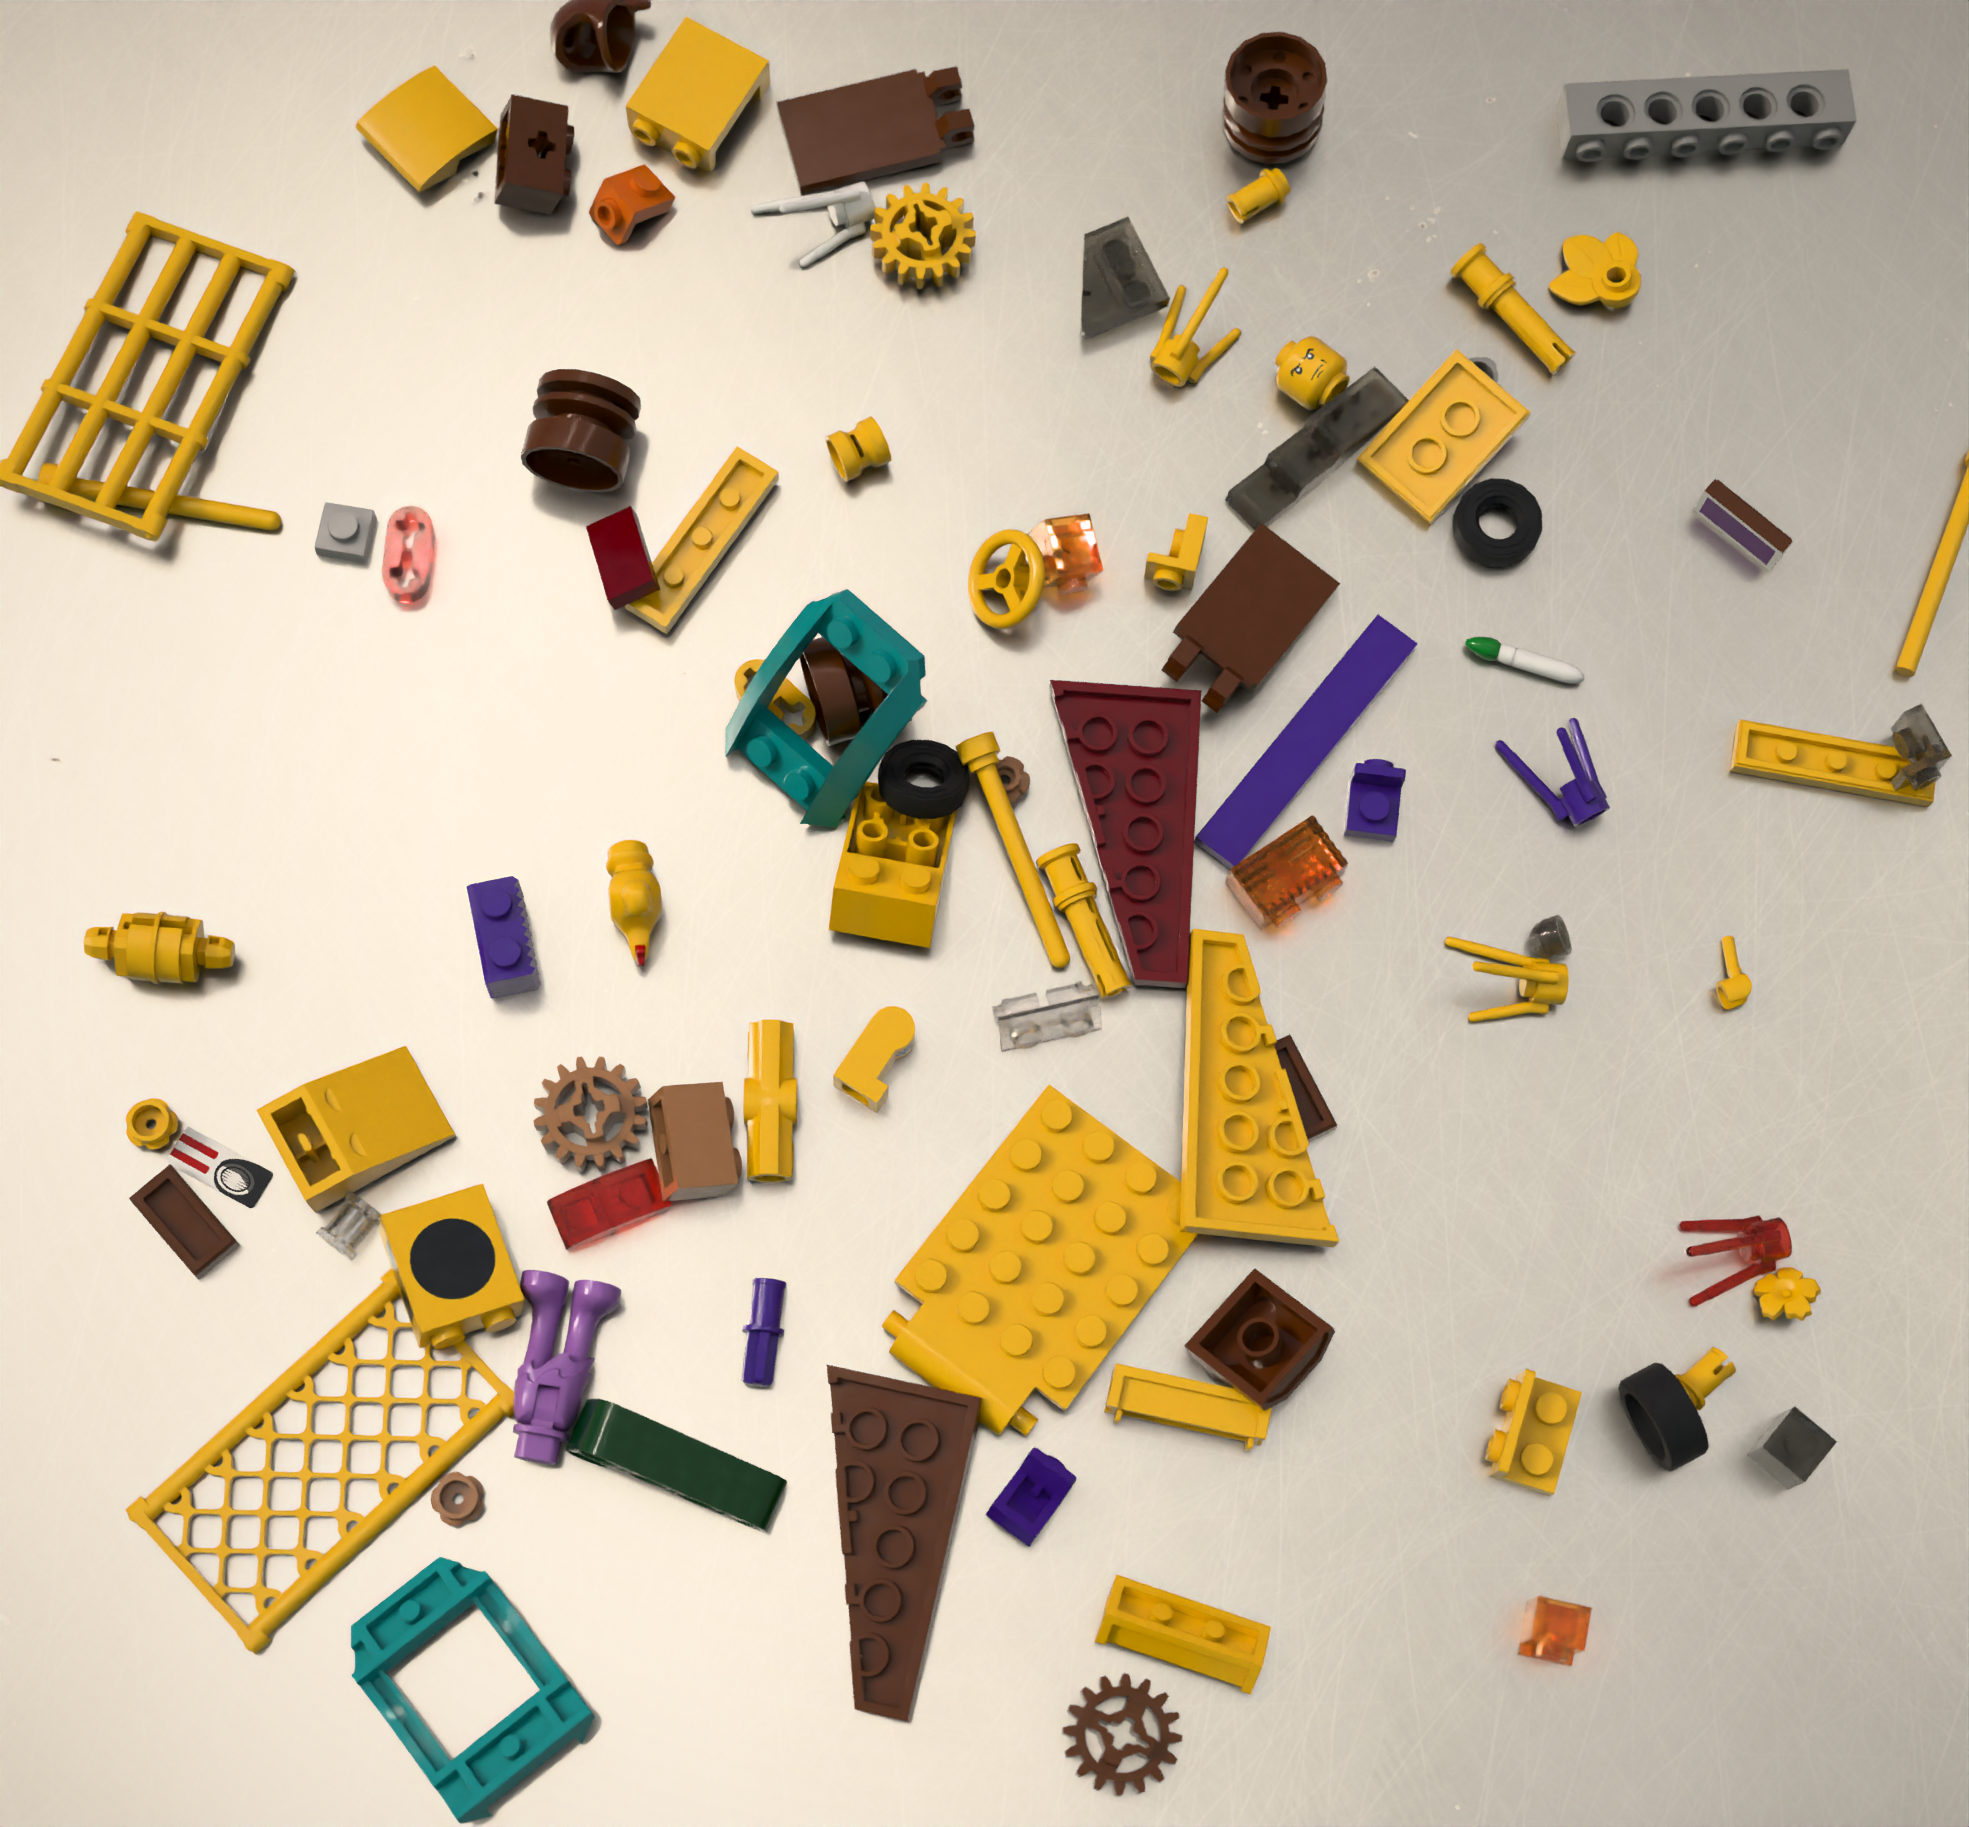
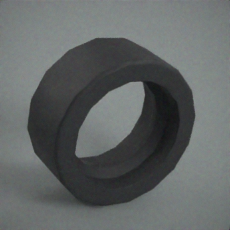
[1618,1363,1709,1471]

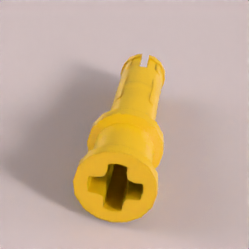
[1450,243,1576,375]
[1036,843,1132,999]

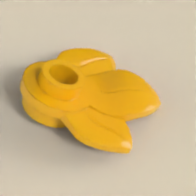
[1549,232,1641,308]

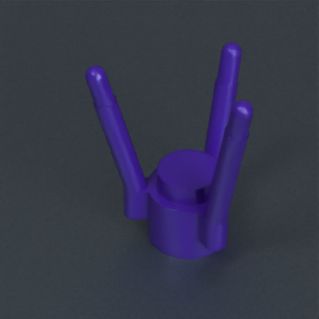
[1495,718,1610,827]

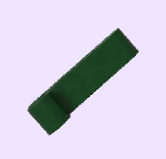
[565,1399,788,1533]

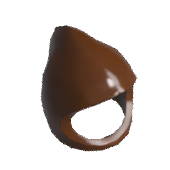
[550,0,651,73]

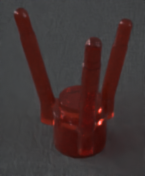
[1679,1215,1792,1307]

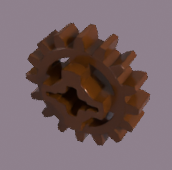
[1062,1673,1182,1796]

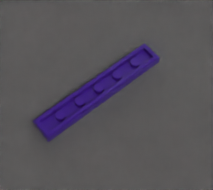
[1194,614,1418,872]

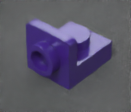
[1344,759,1406,842]

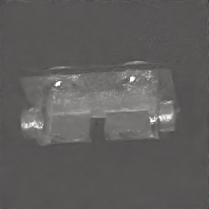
[992,981,1102,1052]

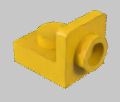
[1144,513,1209,591]

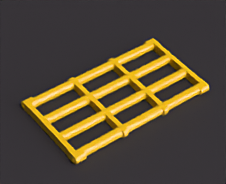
[0,212,295,542]

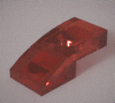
[547,1158,672,1250]

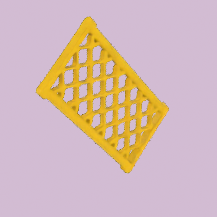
[125,1268,514,1654]

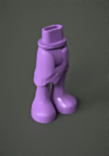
[513,1270,621,1465]

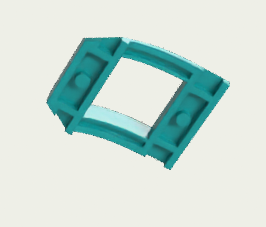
[725,589,927,827]
[351,1556,595,1824]

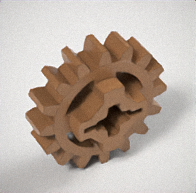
[533,1056,648,1172]

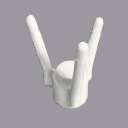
[751,182,875,267]

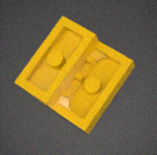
[356,65,498,193]

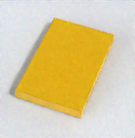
[1357,349,1531,525]

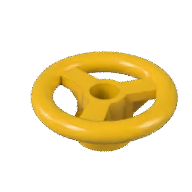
[968,529,1045,629]

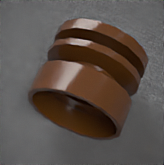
[1222,32,1327,164]
[521,369,642,492]
[799,637,912,746]

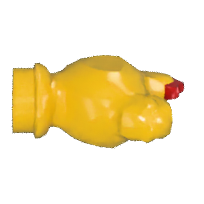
[605,840,662,967]

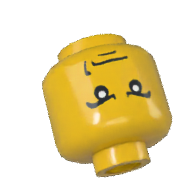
[1275,336,1350,410]

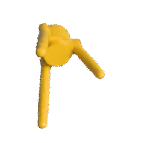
[1149,267,1241,387]
[1445,936,1569,1022]

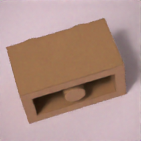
[648,1081,742,1202]

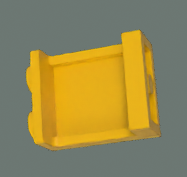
[626,17,770,173]

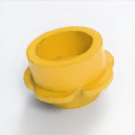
[126,1098,178,1150]

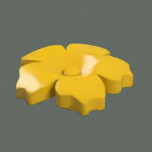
[1754,1267,1821,1321]

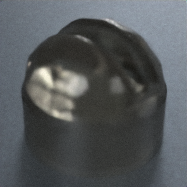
[1529,915,1572,959]

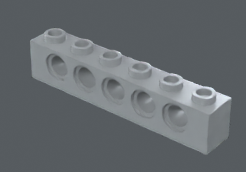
[1555,69,1857,162]

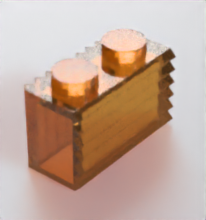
[1225,815,1348,930]

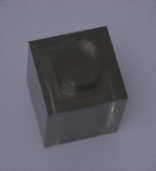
[1747,1406,1837,1490]

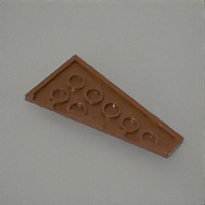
[826,1364,982,1722]

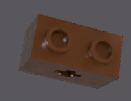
[494,94,574,215]

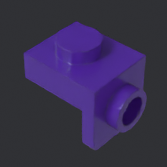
[986,1447,1077,1547]

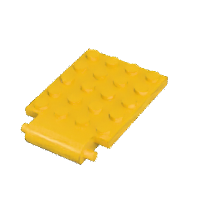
[881,1085,1199,1437]

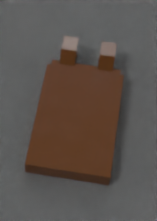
[777,67,974,196]
[1162,523,1340,713]

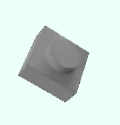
[314,502,377,563]

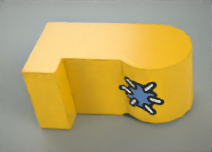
[833,1006,915,1113]

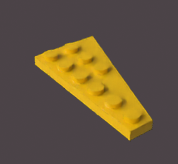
[1180,929,1339,1248]

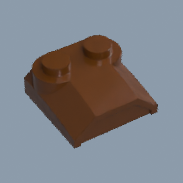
[1184,1268,1335,1411]

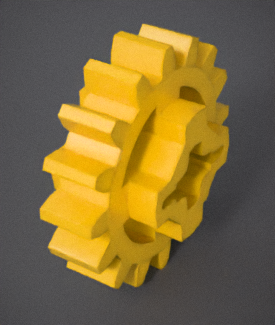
[870,183,976,289]

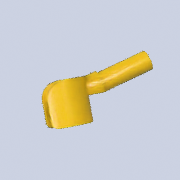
[1716,936,1752,1010]

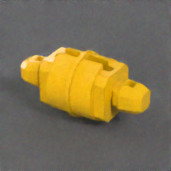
[83,911,235,984]

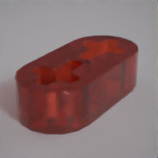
[381,505,435,603]

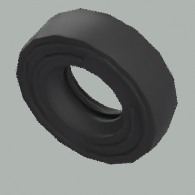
[1453,478,1542,567]
[878,740,970,819]

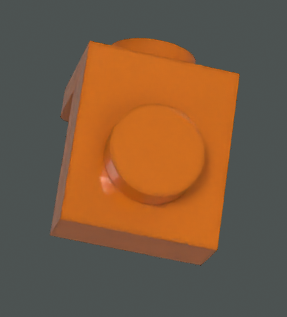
[589,164,676,245]

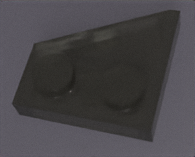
[1080,216,1170,341]

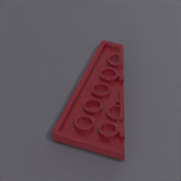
[1049,680,1202,988]

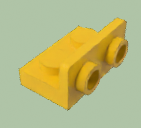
[1485,1369,1582,1496]

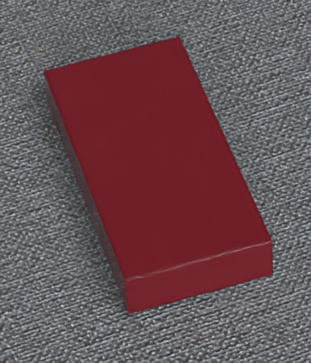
[586,506,660,610]

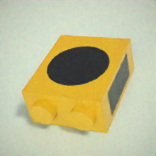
[379,1183,525,1349]

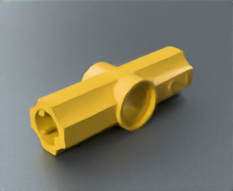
[744,1020,797,1183]

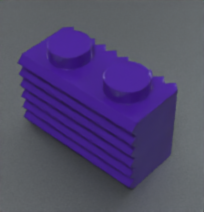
[466,876,541,999]

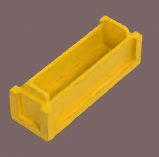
[1104,1363,1272,1452]
[1095,1574,1271,1694]

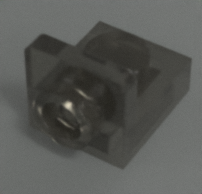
[1890,704,1952,791]

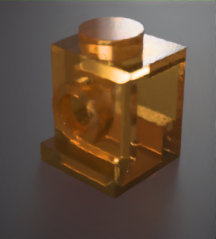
[1026,513,1104,595]
[1517,1596,1592,1666]

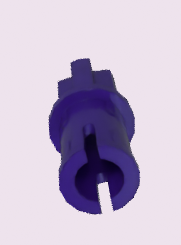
[741,1278,786,1387]

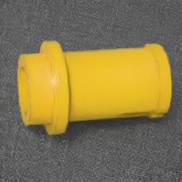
[1226,168,1291,224]
[1674,1347,1736,1410]

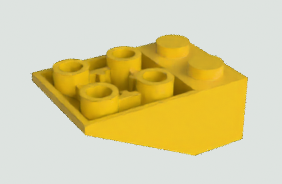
[829,781,957,948]
[256,1046,456,1213]

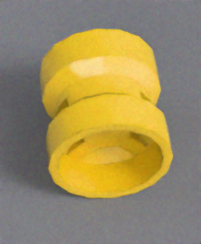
[825,416,892,482]

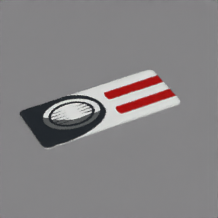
[167,1127,273,1208]

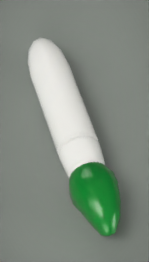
[1465,637,1584,683]

